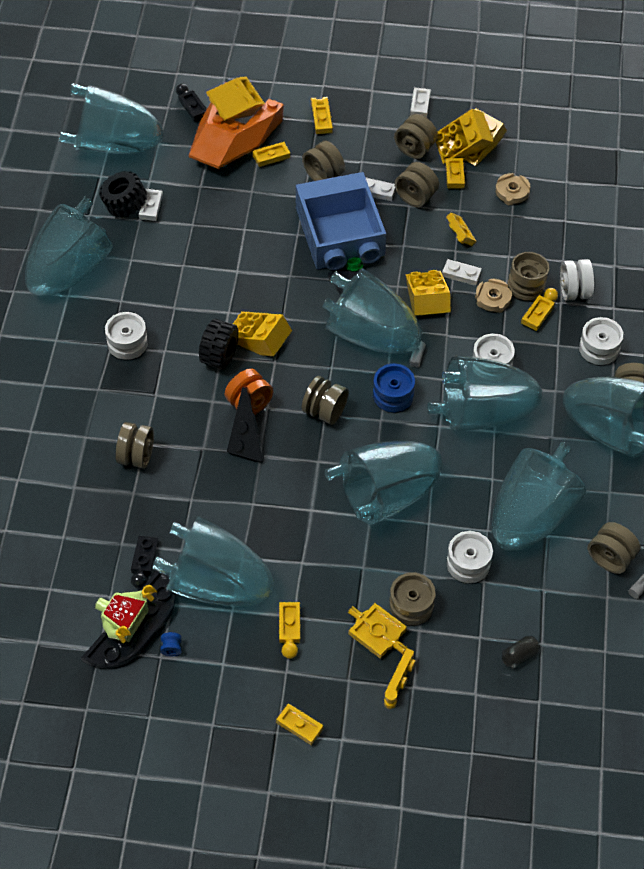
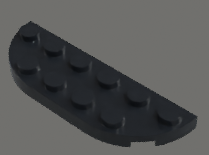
[81,568,175,668]

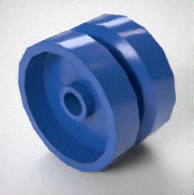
[373,363,415,413]

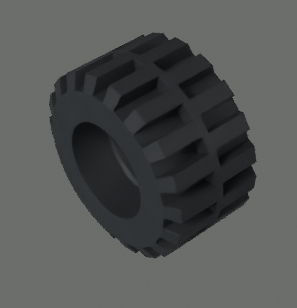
[99,171,147,217]
[199,319,239,370]

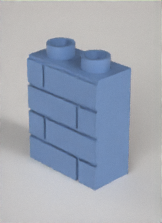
[296,172,386,270]

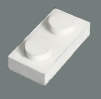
[410,88,431,118]
[366,178,396,201]
[139,189,163,221]
[442,259,482,286]

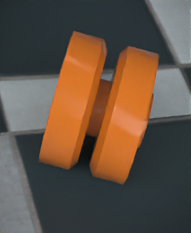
[224,369,274,415]

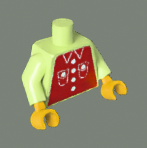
[95,585,157,643]

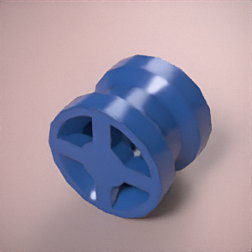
[160,632,182,657]

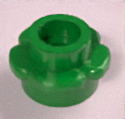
[346,257,363,272]

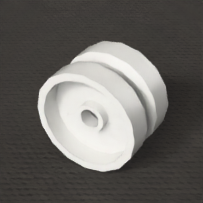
[560,259,594,301]
[105,312,148,360]
[579,317,623,365]
[472,333,515,382]
[446,531,493,583]

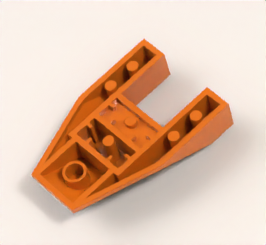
[189,82,284,169]

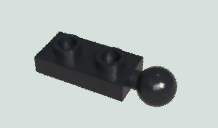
[176,83,207,121]
[131,536,159,589]

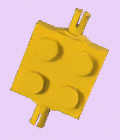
[348,603,408,659]

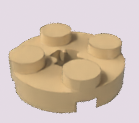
[495,173,530,205]
[475,279,512,313]

